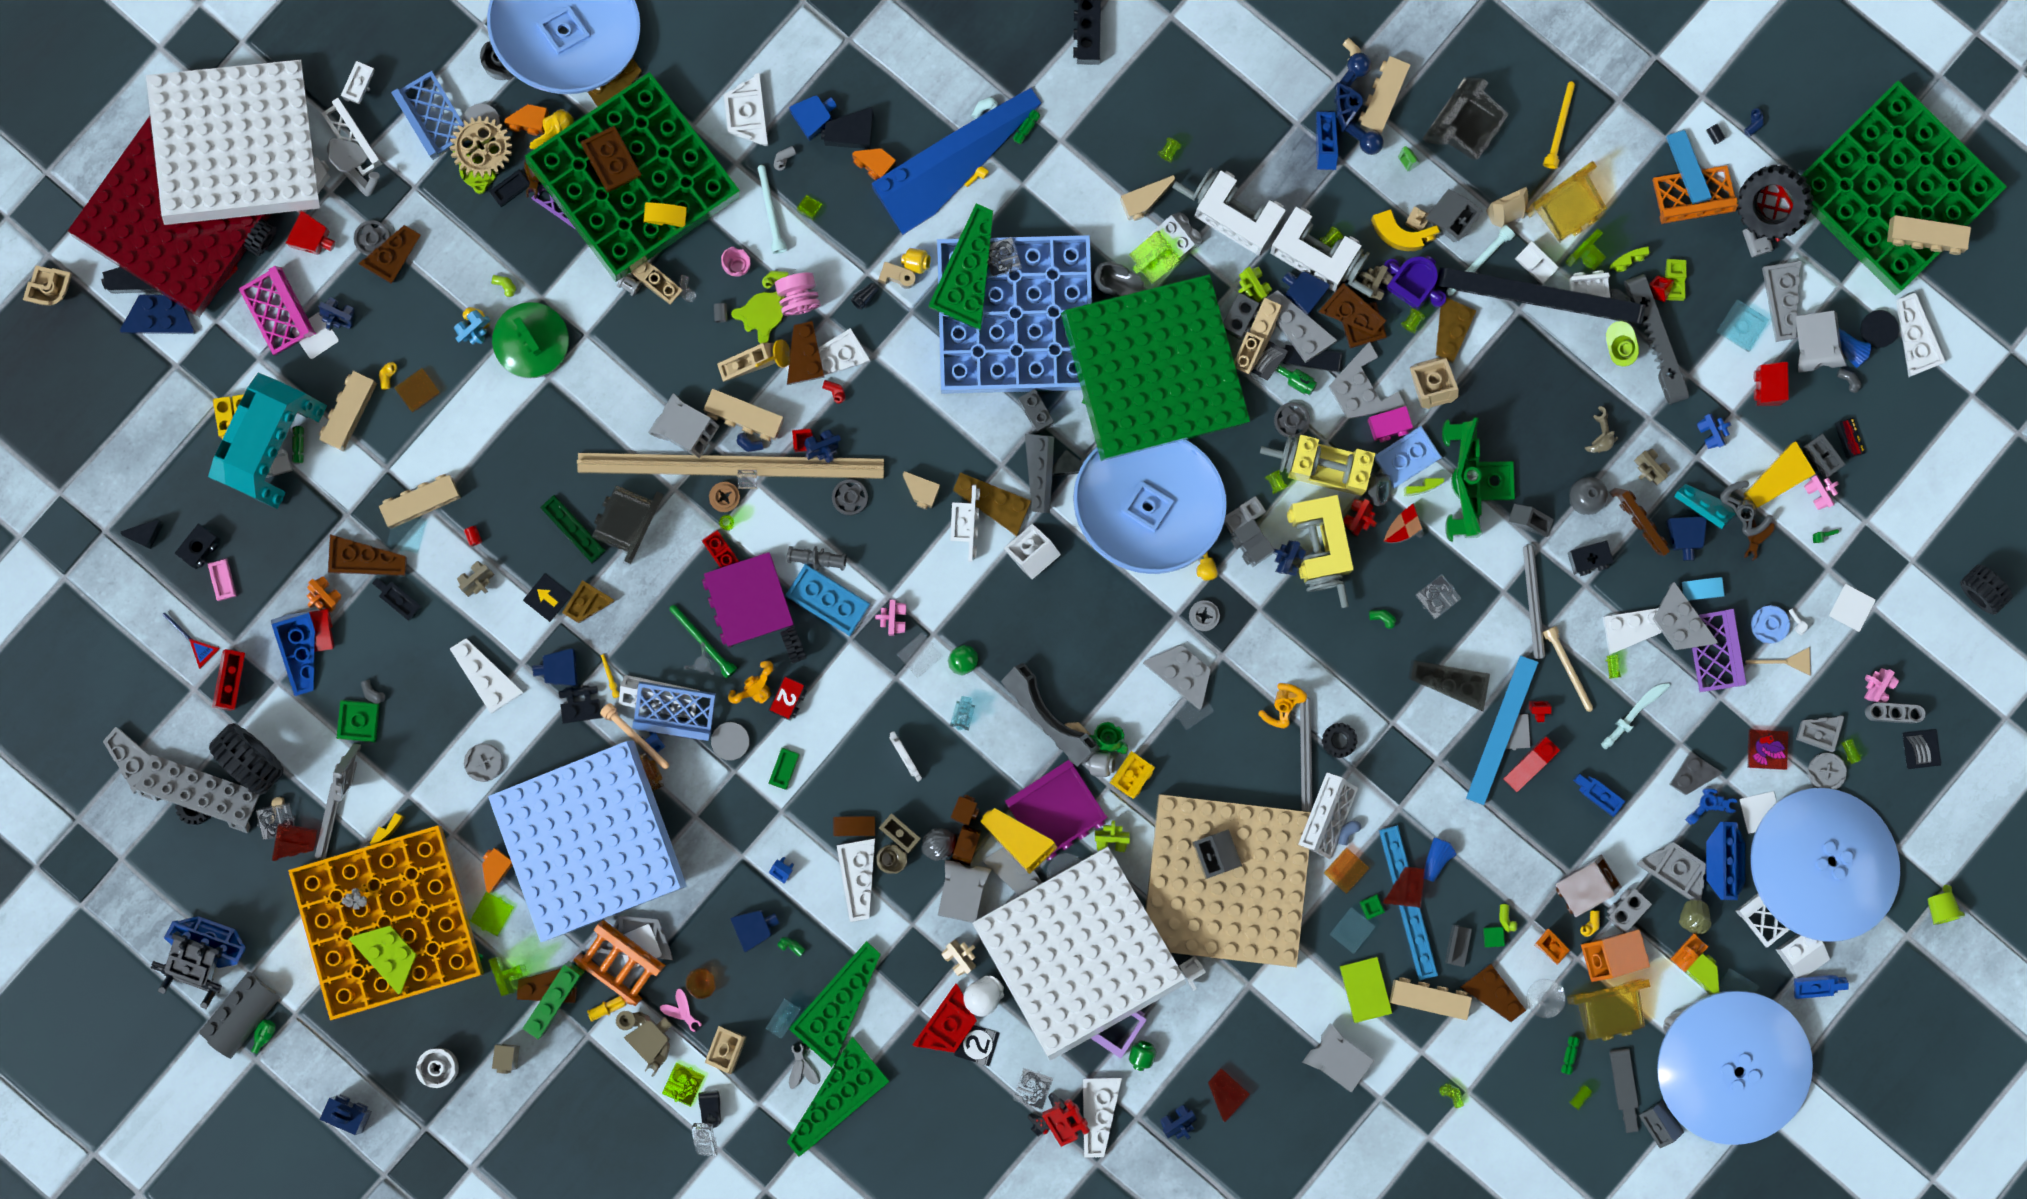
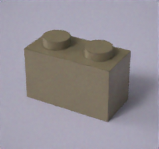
[879,813,921,854]
[492,1044,520,1074]

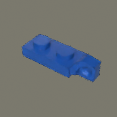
[1573,774,1625,817]
[1794,975,1849,999]

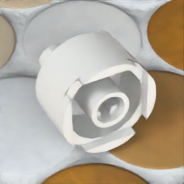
[416,1048,459,1088]

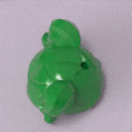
[1089,722,1128,754]

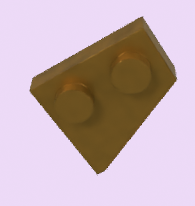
[562,580,614,623]

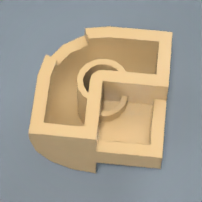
[23,265,72,306]

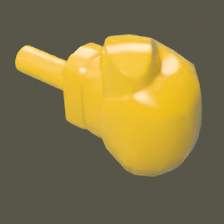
[1196,552,1218,581]

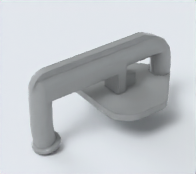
[327,138,380,196]

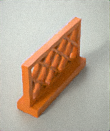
[1652,165,1739,224]

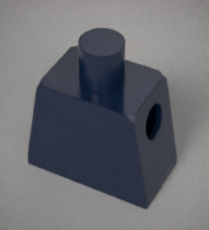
[1282,271,1330,315]
[1666,517,1706,561]
[532,649,578,687]
[730,910,780,952]

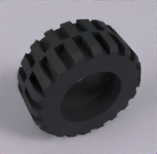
[1737,164,1814,240]
[209,723,284,795]

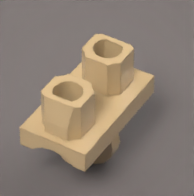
[941,939,977,976]

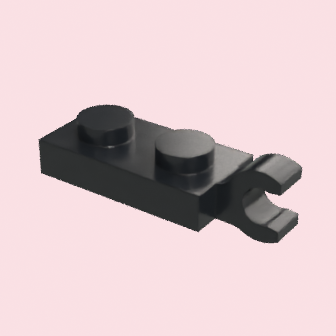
[372,578,422,621]

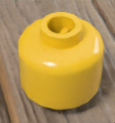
[901,248,931,274]

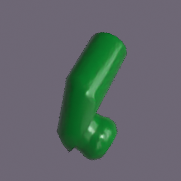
[1369,610,1396,629]

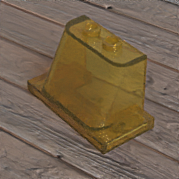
[1526,161,1607,243]
[1566,979,1651,1041]

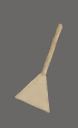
[1745,647,1810,676]

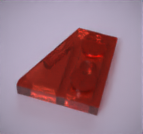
[272,823,318,861]

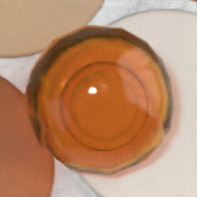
[686,968,716,999]

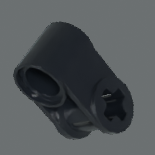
[698,1090,721,1129]

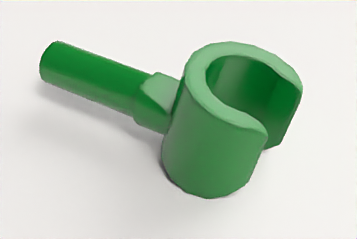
[1813,529,1839,543]

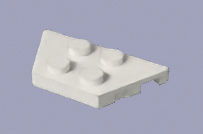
[724,73,768,146]

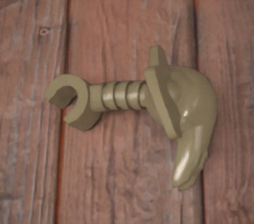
[1585,406,1618,453]

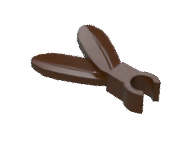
[524,160,541,199]
[1744,519,1775,561]

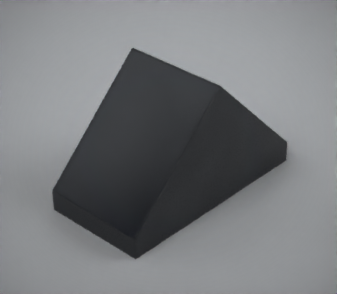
[121,519,163,549]

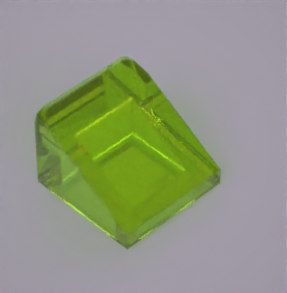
[796,195,823,221]

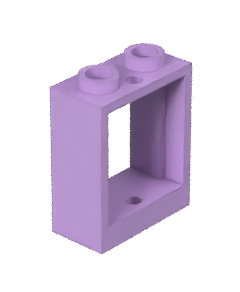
[1091,1010,1147,1058]

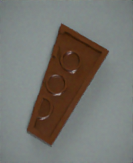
[1609,488,1670,556]

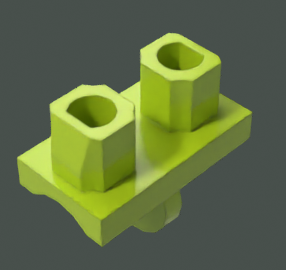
[1238,266,1272,303]
[1095,820,1130,852]

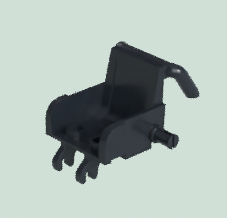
[151,931,223,1009]

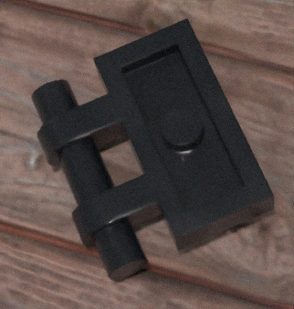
[559,685,602,724]

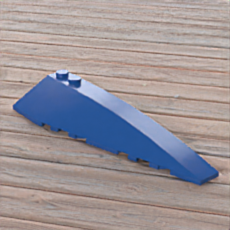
[871,88,1041,235]

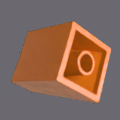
[1581,929,1650,982]

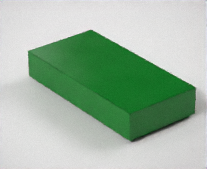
[768,747,800,790]

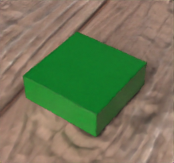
[1359,895,1385,920]
[1483,927,1505,947]

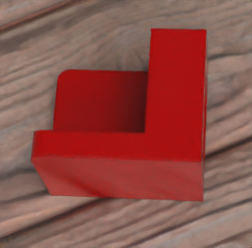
[792,429,813,452]

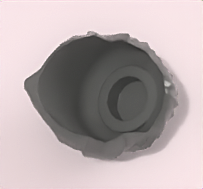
[922,828,956,861]

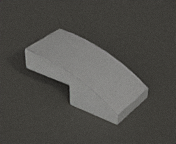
[1224,496,1266,534]

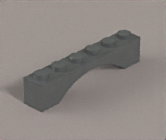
[1001,663,1100,767]

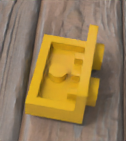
[1109,751,1155,799]

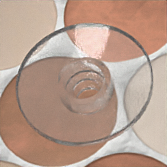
[1526,979,1566,1018]

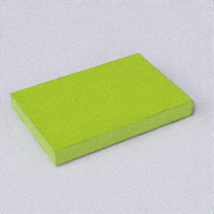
[1339,957,1392,1023]

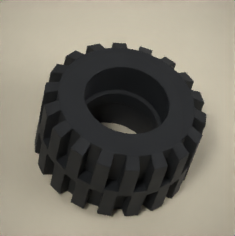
[1960,565,2013,615]

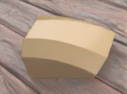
[1486,187,1528,228]
[1410,358,1459,409]

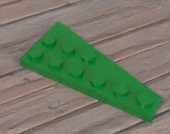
[928,203,993,331]
[789,941,881,1067]
[787,1036,889,1157]

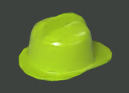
[1606,321,1639,367]

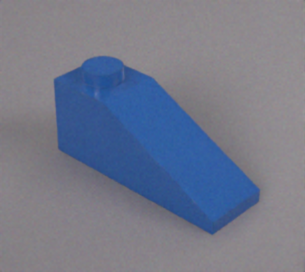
[1316,112,1338,170]

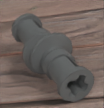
[787,546,847,571]

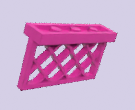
[239,266,316,355]

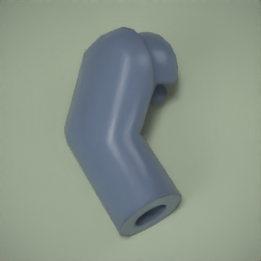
[1338,821,1361,846]

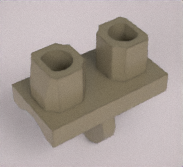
[1359,265,1393,300]
[1634,449,1671,486]
[457,561,495,597]

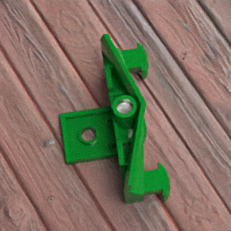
[1442,418,1515,542]

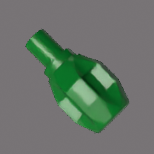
[251,1019,275,1054]

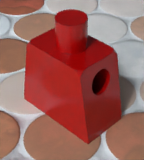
[286,211,336,255]

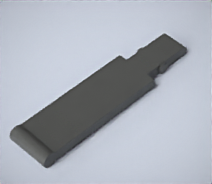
[1609,1048,1638,1133]

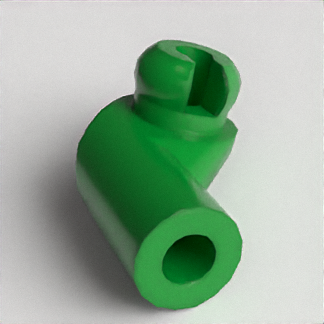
[777,937,806,957]

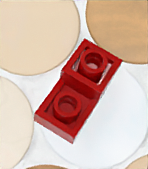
[701,530,739,568]
[309,608,335,652]

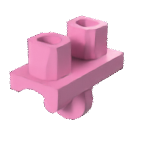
[1804,475,1839,510]
[875,600,906,636]
[1864,668,1899,703]

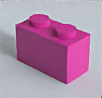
[1368,406,1413,443]

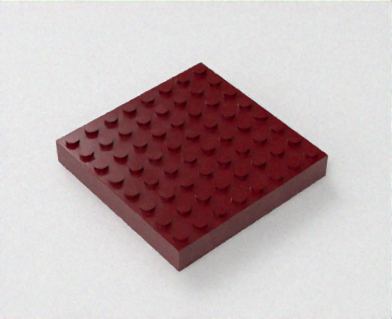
[68,116,273,318]

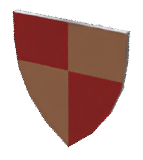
[1384,503,1424,544]

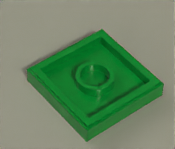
[336,700,380,742]

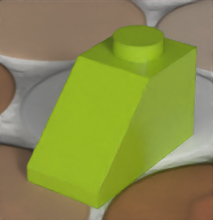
[1686,954,1719,995]

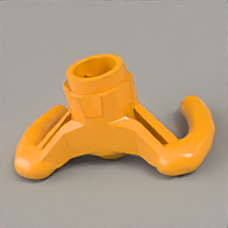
[728,660,774,704]
[1258,683,1307,728]

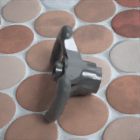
[1720,481,1773,536]

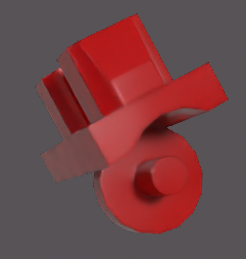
[1343,499,1377,536]

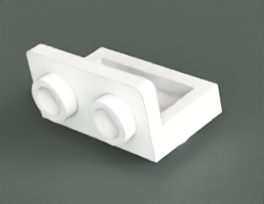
[1569,270,1610,298]

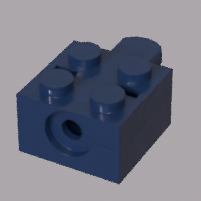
[319,1094,372,1135]

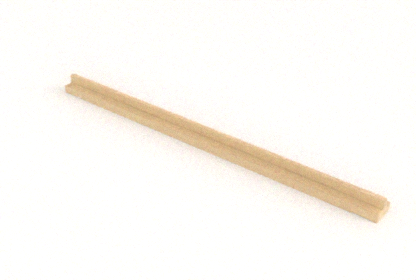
[577,453,884,479]

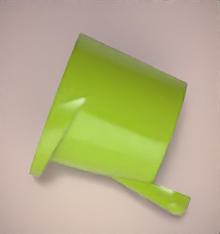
[1927,885,1965,925]

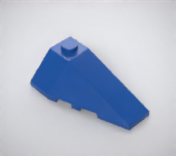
[271,612,315,696]

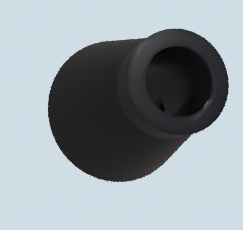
[851,282,879,310]

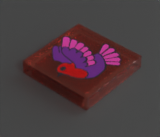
[1747,729,1788,770]

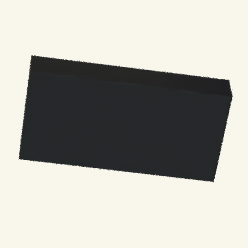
[489,169,530,207]

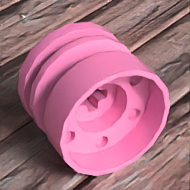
[775,272,821,316]

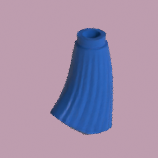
[1839,328,1871,368]
[1424,837,1456,882]

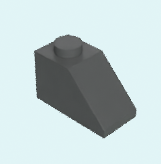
[1508,504,1554,537]

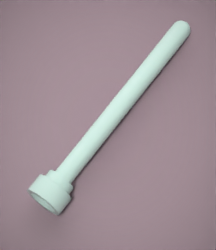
[758,165,787,254]
[1446,225,1515,296]

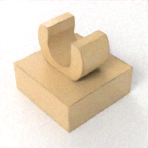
[1405,206,1429,231]

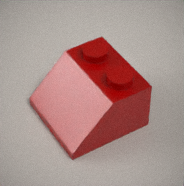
[1753,362,1789,406]

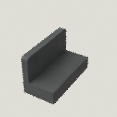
[1445,925,1472,967]
[1639,1100,1684,1148]

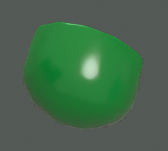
[947,645,979,675]

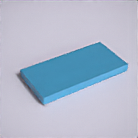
[785,564,871,636]

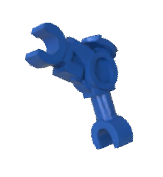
[1685,788,1737,825]

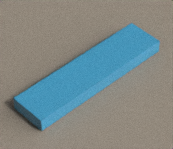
[1666,130,1712,205]

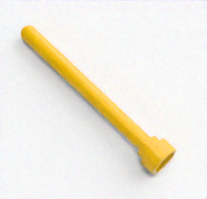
[1543,81,1575,169]

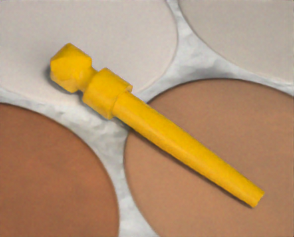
[601,654,620,698]

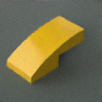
[644,203,687,227]
[369,813,405,845]

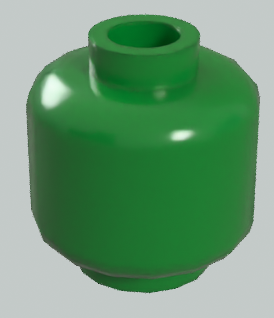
[1129,1040,1156,1071]

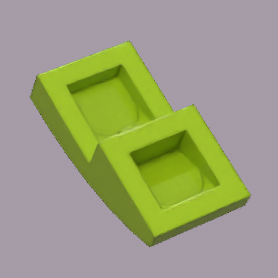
[1665,259,1686,301]
[1404,478,1444,496]

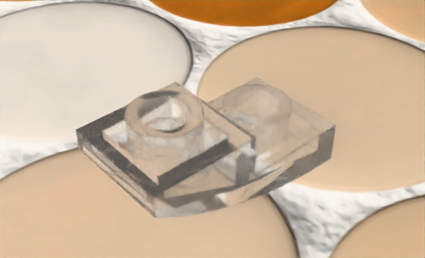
[692,1123,718,1156]

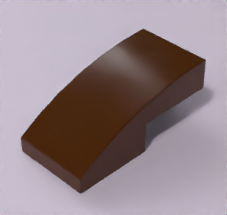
[833,816,875,836]

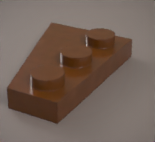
[358,225,421,284]
[1460,964,1526,1022]
[517,965,577,1003]

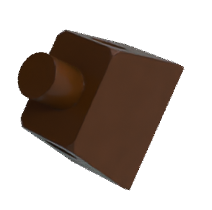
[952,825,981,866]

